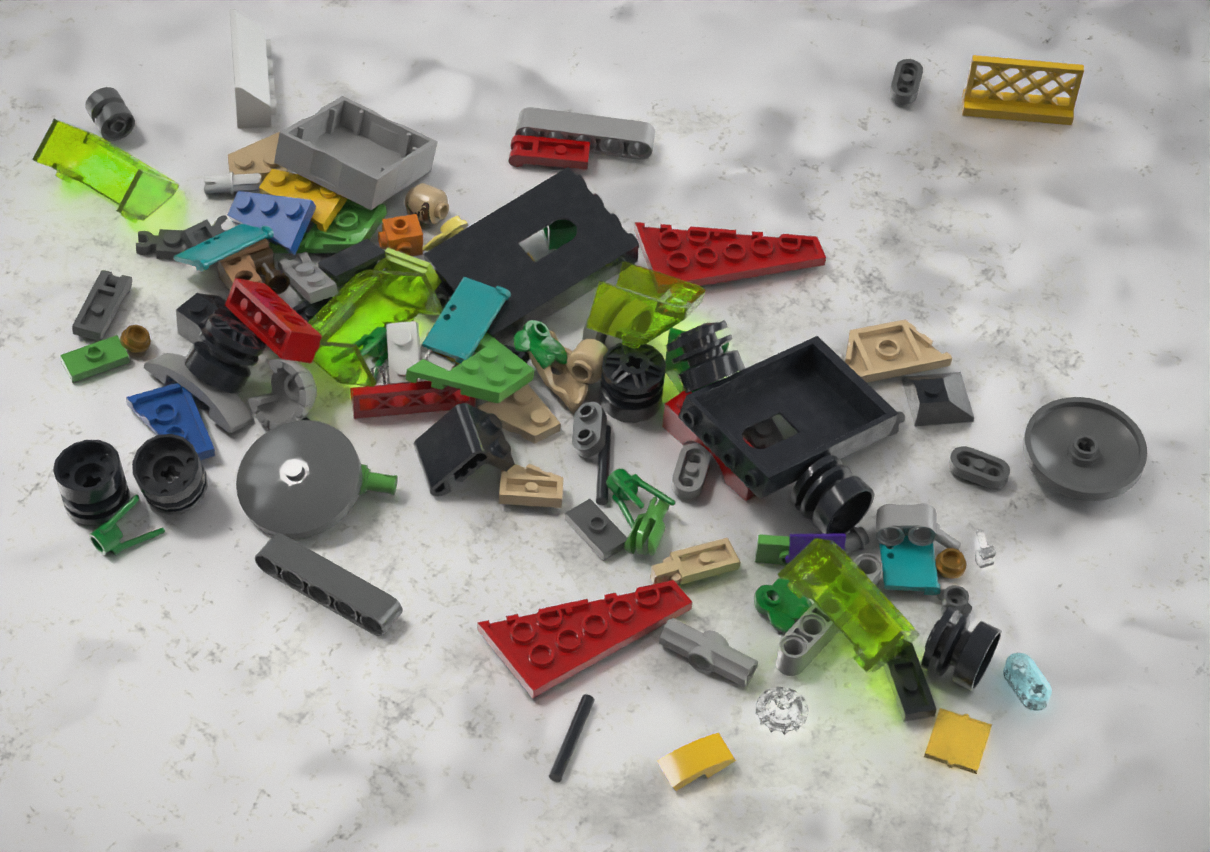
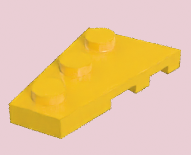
[259,168,348,233]

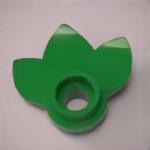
[514,320,568,369]
[754,578,813,633]

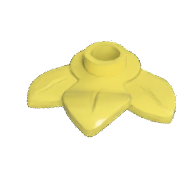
[422,216,468,251]

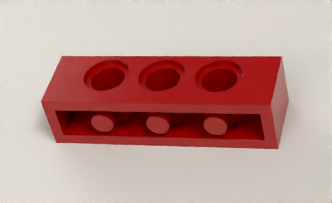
[225,278,322,364]

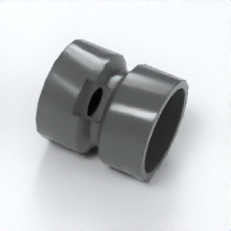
[85,87,135,141]

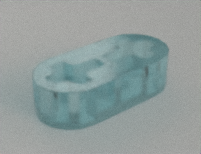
[1003,653,1052,711]

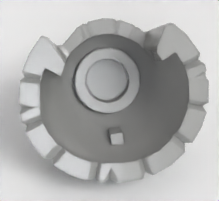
[248,359,317,429]

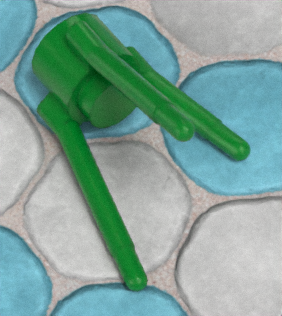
[333,327,388,386]
[606,468,676,529]
[89,494,165,556]

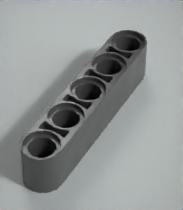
[255,533,403,636]

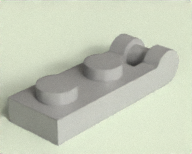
[278,252,338,304]

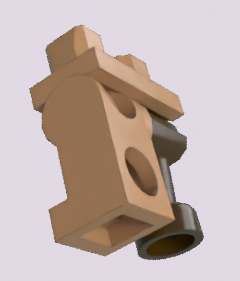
[217,238,290,295]

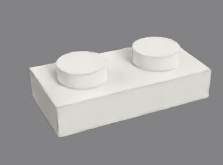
[386,321,422,384]

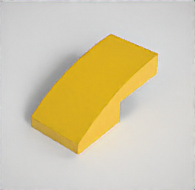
[657,733,736,791]

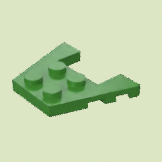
[269,199,387,254]
[406,332,534,404]

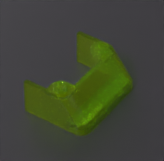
[32,118,180,223]
[586,261,706,348]
[308,269,443,387]
[777,538,920,672]

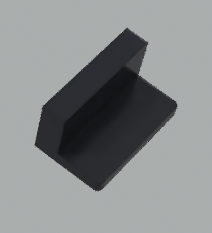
[317,239,386,288]

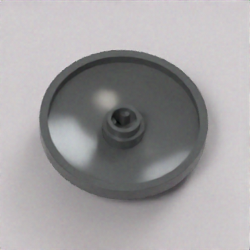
[1023,397,1147,501]
[236,420,362,539]

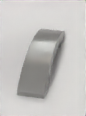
[144,353,253,433]

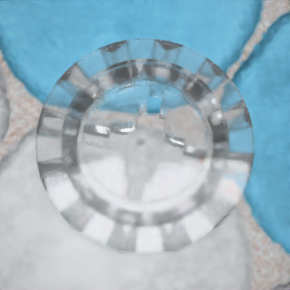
[755,687,809,736]

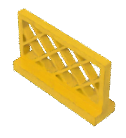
[962,55,1084,125]

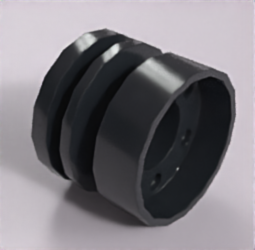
[184,314,266,393]
[665,320,745,393]
[599,341,666,423]
[132,434,208,515]
[53,440,130,525]
[790,455,875,534]
[921,606,1002,691]

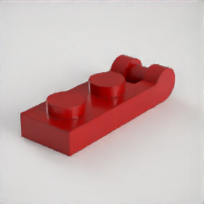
[508,135,590,170]

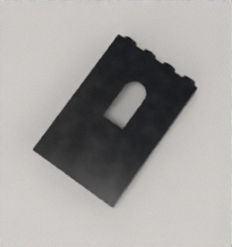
[424,167,639,344]
[678,336,899,499]

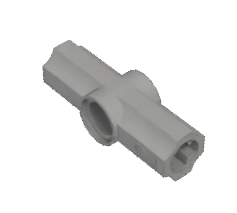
[659,618,758,687]

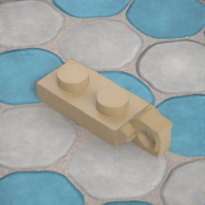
[650,538,741,585]

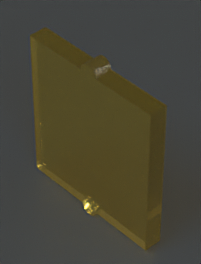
[924,708,992,774]

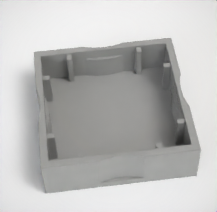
[274,96,438,210]

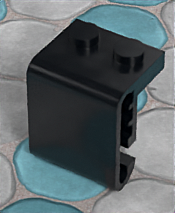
[413,403,515,496]

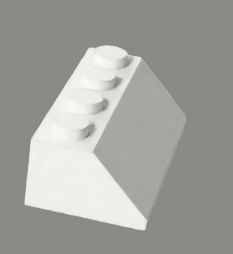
[230,9,276,128]

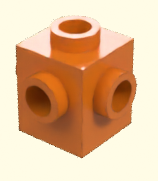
[378,214,423,256]

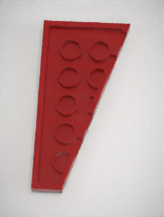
[634,222,826,293]
[477,580,693,698]

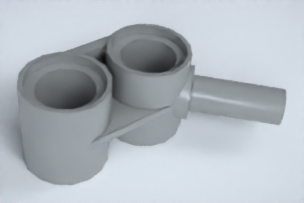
[876,503,961,550]

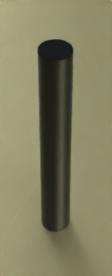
[596,425,611,505]
[549,694,595,782]

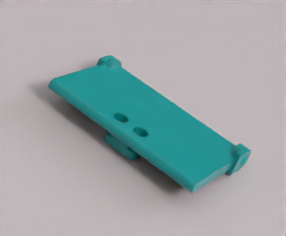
[173,223,274,272]
[422,277,511,364]
[879,536,941,596]

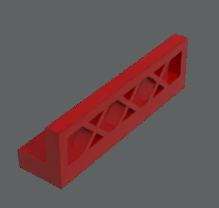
[350,381,476,419]

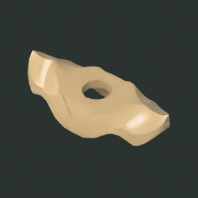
[528,330,588,414]

